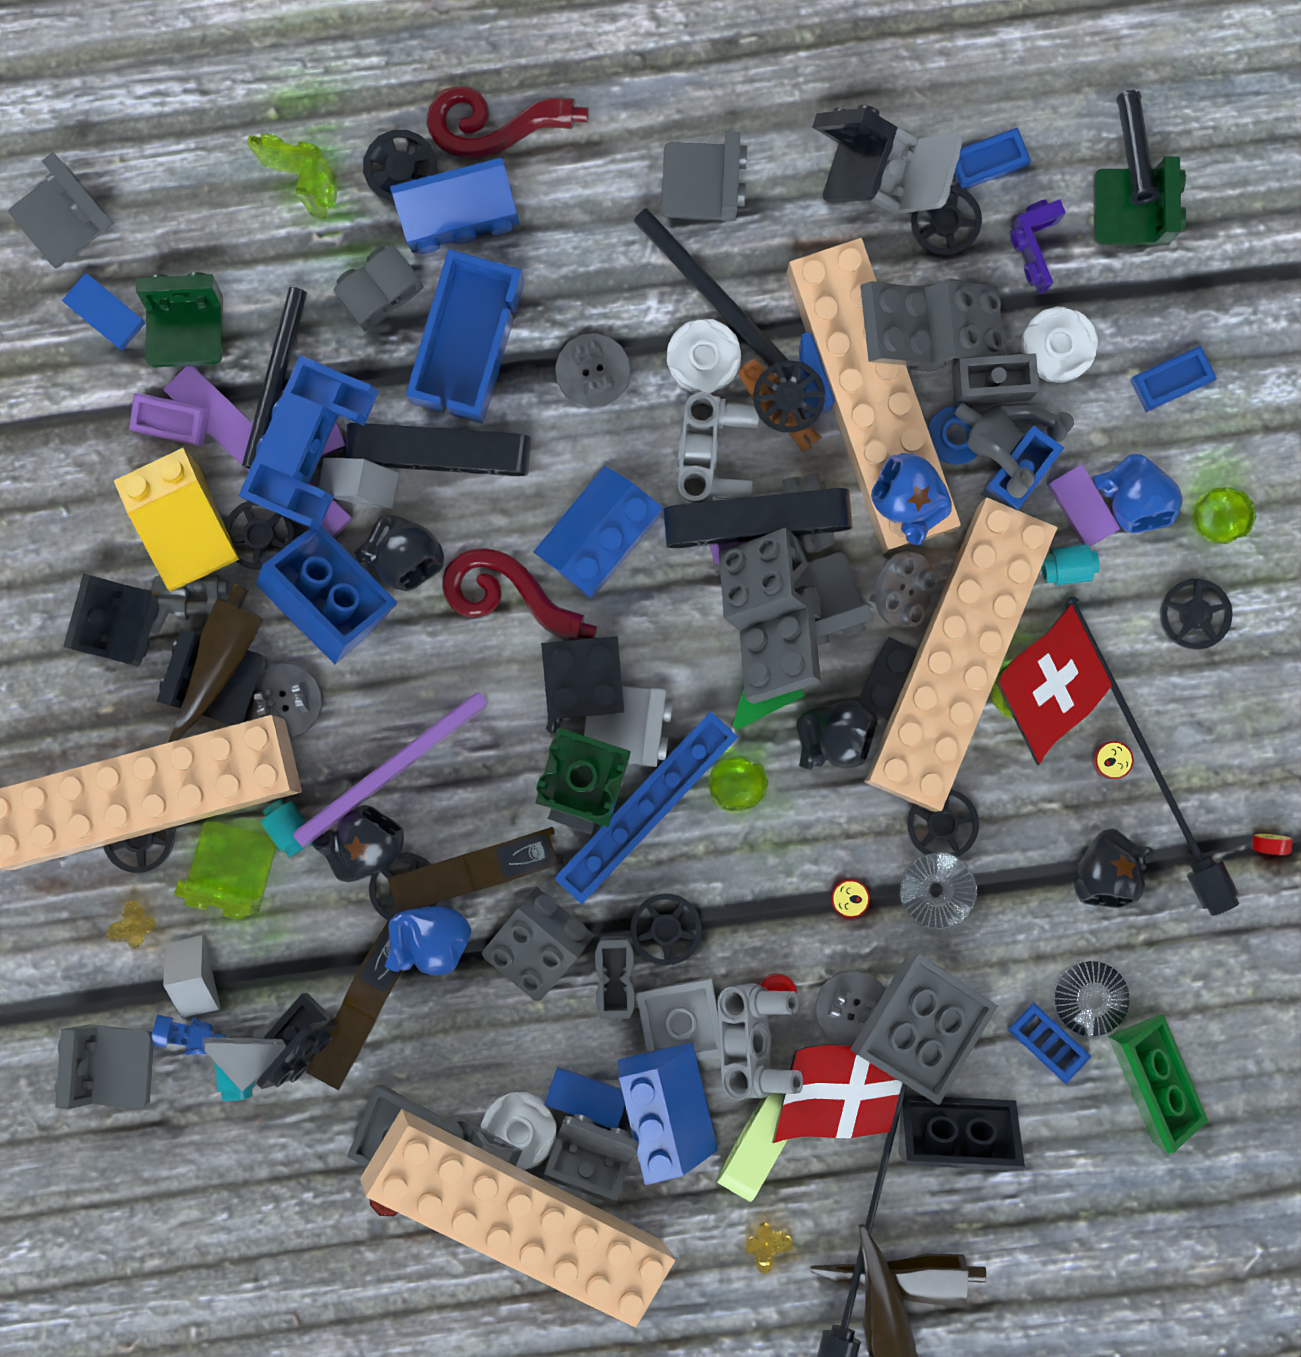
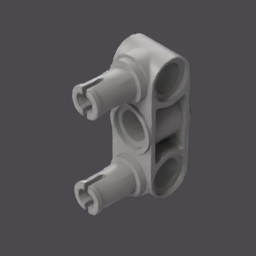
[678,392,758,504]
[718,983,803,1101]

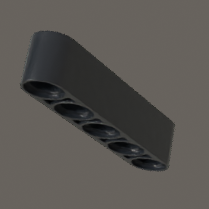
[344,423,531,477]
[663,488,853,548]

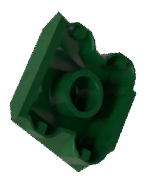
[535,727,631,827]

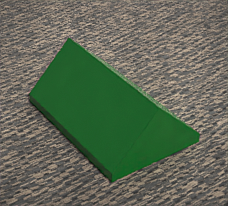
[1108,1014,1209,1154]

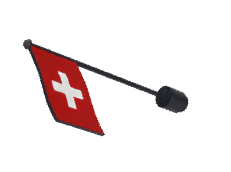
[996,596,1240,916]

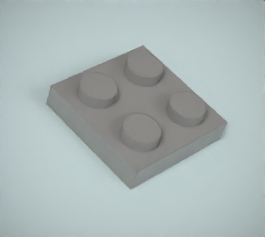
[636,977,720,1060]

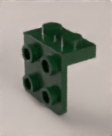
[1093,156,1186,245]
[136,272,223,368]

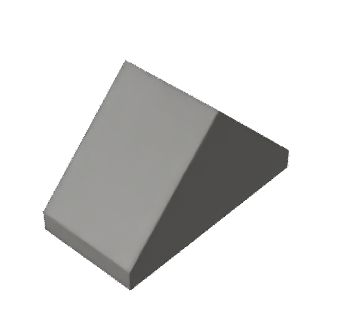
[318,458,399,511]
[163,935,221,1018]
[202,1037,286,1091]

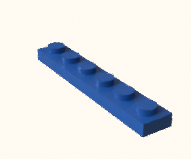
[554,711,738,905]

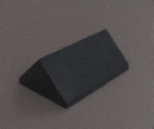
[899,1095,1025,1171]

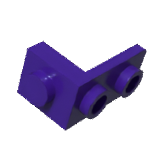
[1010,199,1066,294]

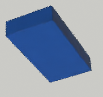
[953,127,1031,190]
[62,273,146,351]
[1130,345,1217,413]
[544,1066,625,1128]

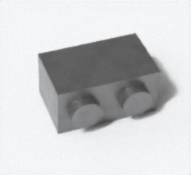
[952,353,1039,406]

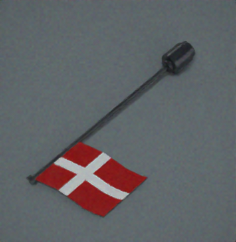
[772,1044,907,1357]

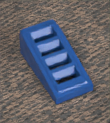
[799,332,835,419]
[1008,1002,1092,1084]

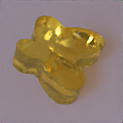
[106,900,155,949]
[744,1223,792,1274]

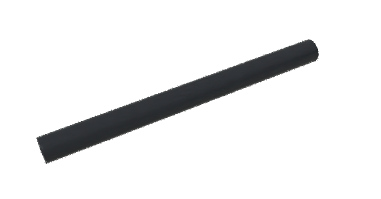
[634,208,800,381]

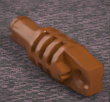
[738,358,822,453]

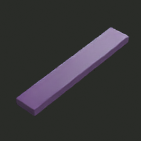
[163,366,353,538]
[293,692,488,848]

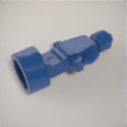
[151,1015,226,1055]

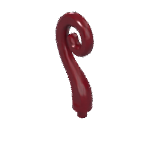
[426,86,589,159]
[442,548,597,641]

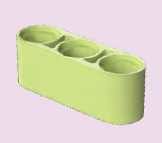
[716,1093,788,1202]

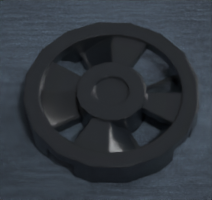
[363,130,438,206]

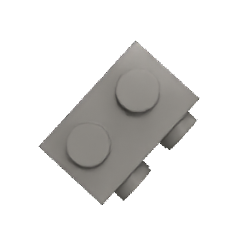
[869,128,963,214]
[584,686,673,767]

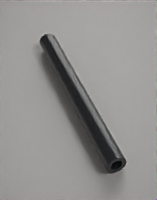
[242,287,307,470]

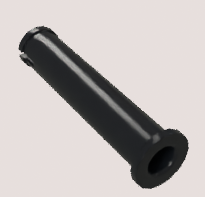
[1116,90,1161,205]

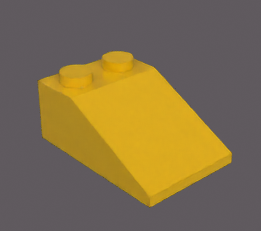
[114,448,239,592]

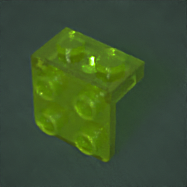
[247,133,337,219]
[174,820,277,920]

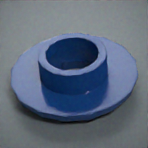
[928,406,978,465]

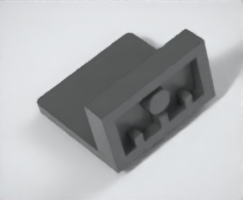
[8,152,114,268]

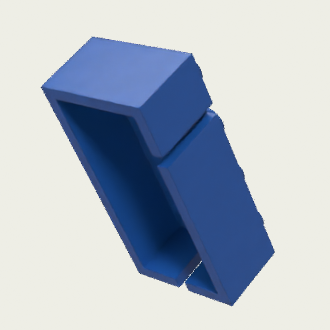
[406,249,525,424]

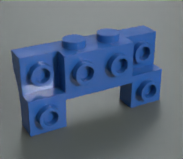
[238,355,379,531]

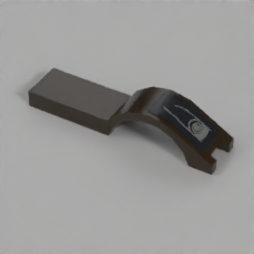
[387,827,564,913]
[306,921,403,1090]

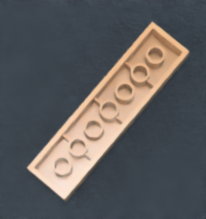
[786,238,961,555]
[864,497,1058,812]
[0,715,302,870]
[360,1109,676,1328]

